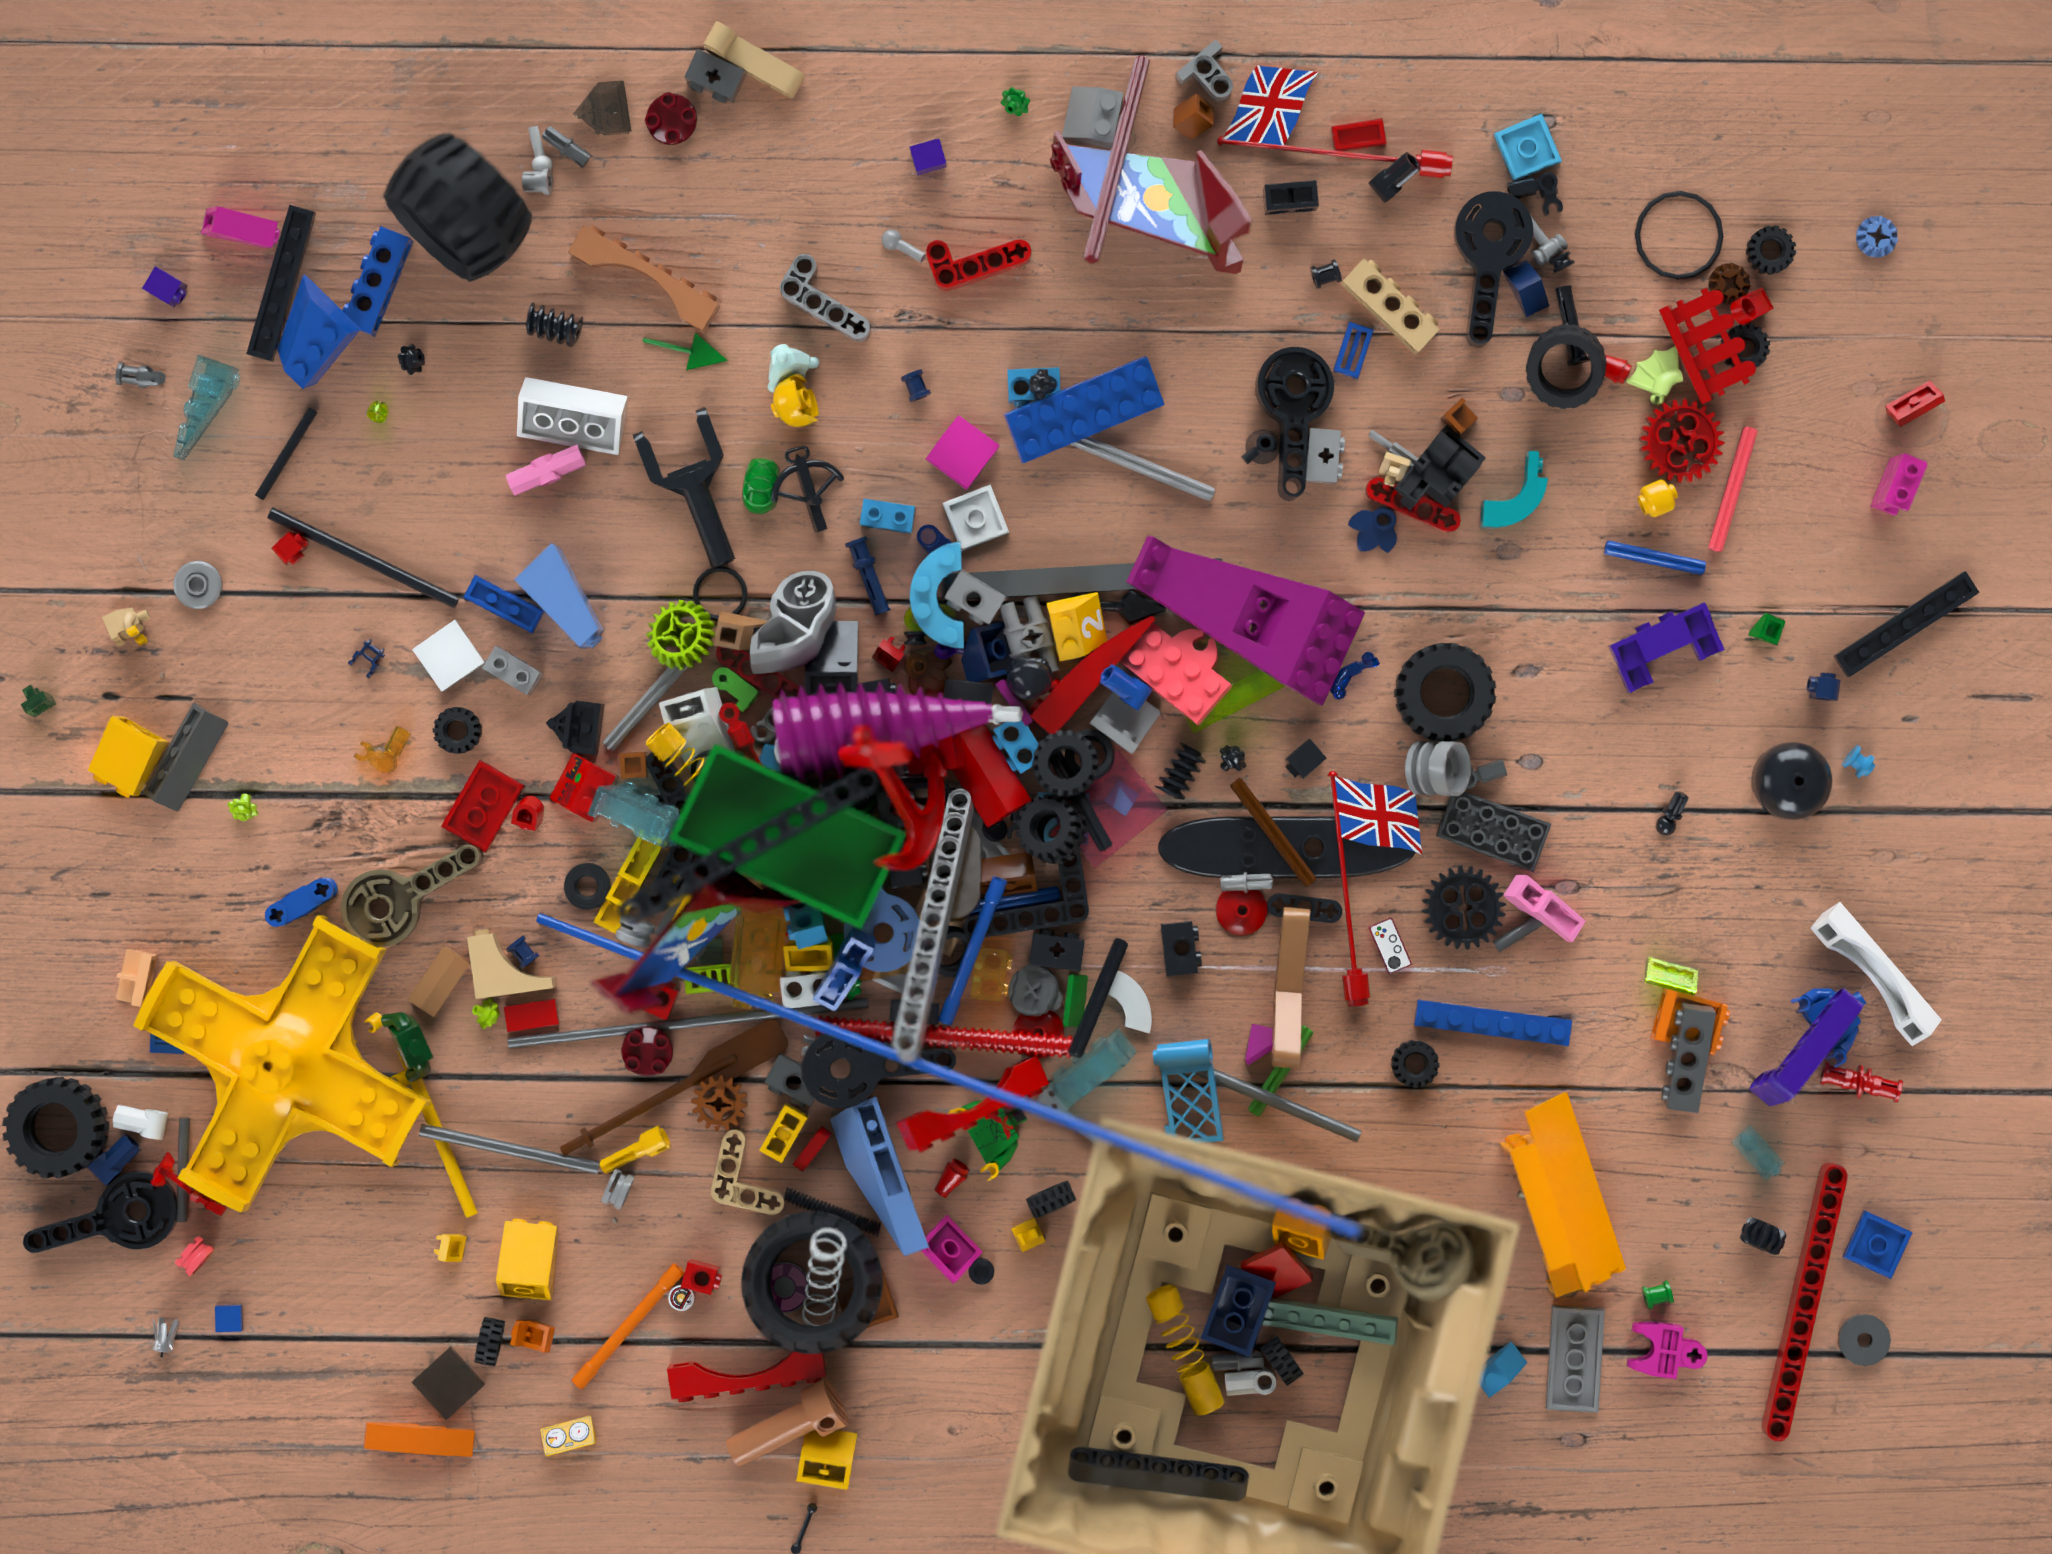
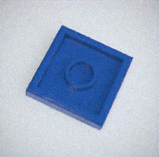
[1842,1210,1913,1279]

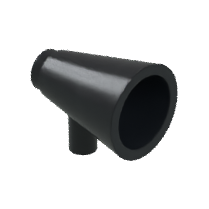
[1241,429,1280,465]

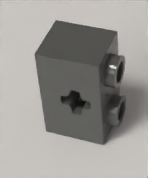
[684,49,746,104]

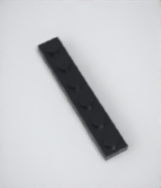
[246,205,316,362]
[1833,571,1980,677]

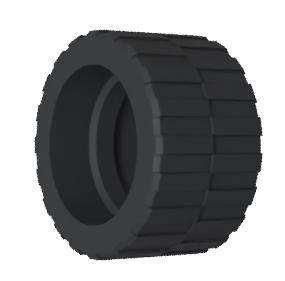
[1526,324,1607,409]

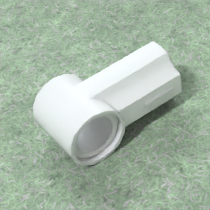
[113,1105,168,1140]
[1225,1367,1276,1396]

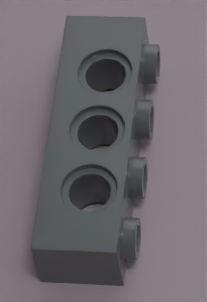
[1661,1003,1716,1113]

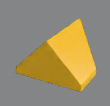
[783,934,835,972]

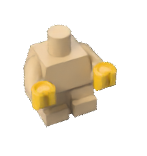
[102,608,151,647]

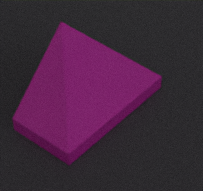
[1244,1024,1273,1065]

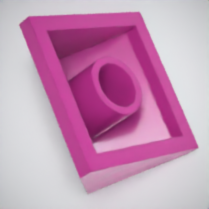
[921,1215,982,1284]

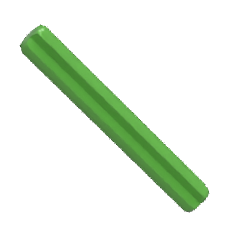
[1248,1025,1313,1117]

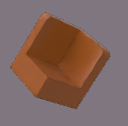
[1173,94,1214,140]
[1441,397,1478,436]
[619,751,648,779]

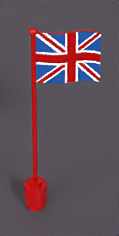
[1217,65,1453,178]
[1328,771,1422,1007]

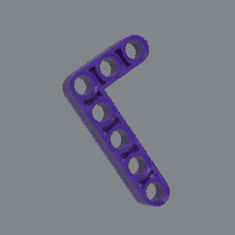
[1749,988,1864,1106]

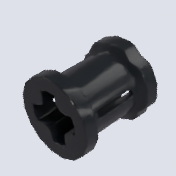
[1310,259,1342,289]

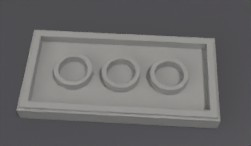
[1545,1305,1605,1413]

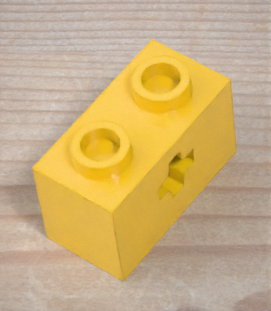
[759,1103,809,1163]

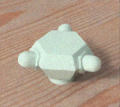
[767,344,819,393]

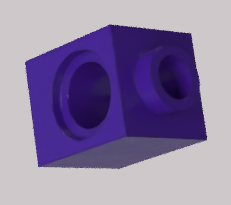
[142,266,188,308]

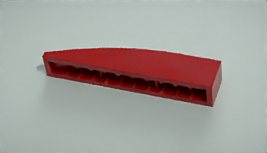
[1030,616,1155,735]

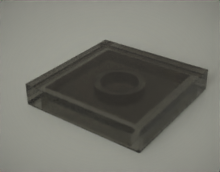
[412,1346,485,1420]

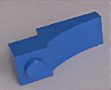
[813,927,876,1011]

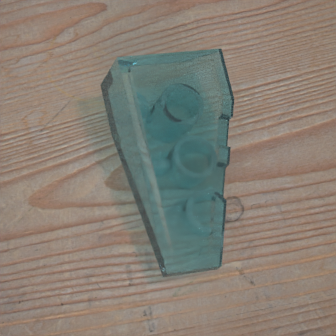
[173,355,240,461]

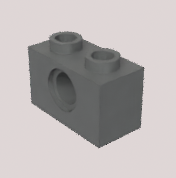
[765,1053,821,1108]

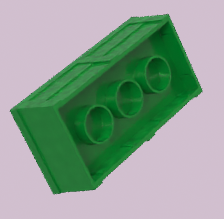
[669,743,906,929]

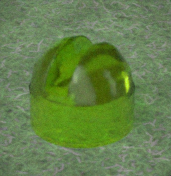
[366,401,389,423]

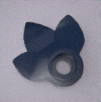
[1348,507,1397,553]

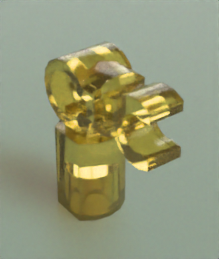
[354,725,412,773]

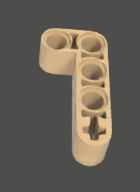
[703,21,806,99]

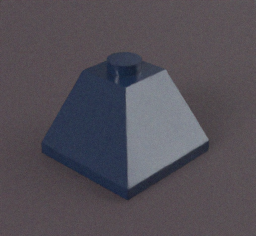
[961,621,1015,683]

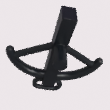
[771,445,844,532]

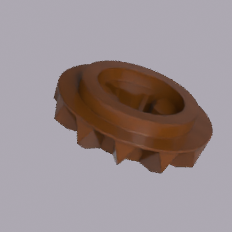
[1709,263,1751,305]

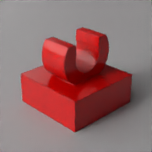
[872,637,905,673]

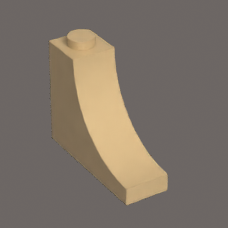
[467,929,556,999]

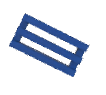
[1333,321,1374,379]

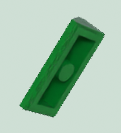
[1063,973,1088,1027]

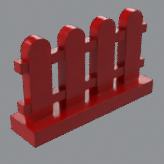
[1659,288,1757,404]

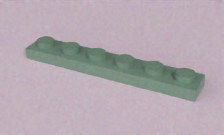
[1263,1298,1398,1345]

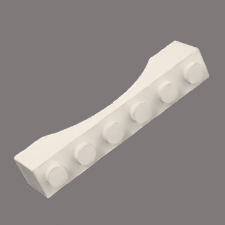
[1810,902,1942,1046]

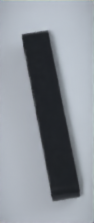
[1068,1447,1249,1501]

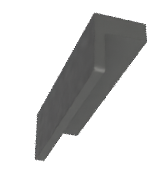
[143,702,228,811]

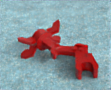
[151,1152,227,1216]

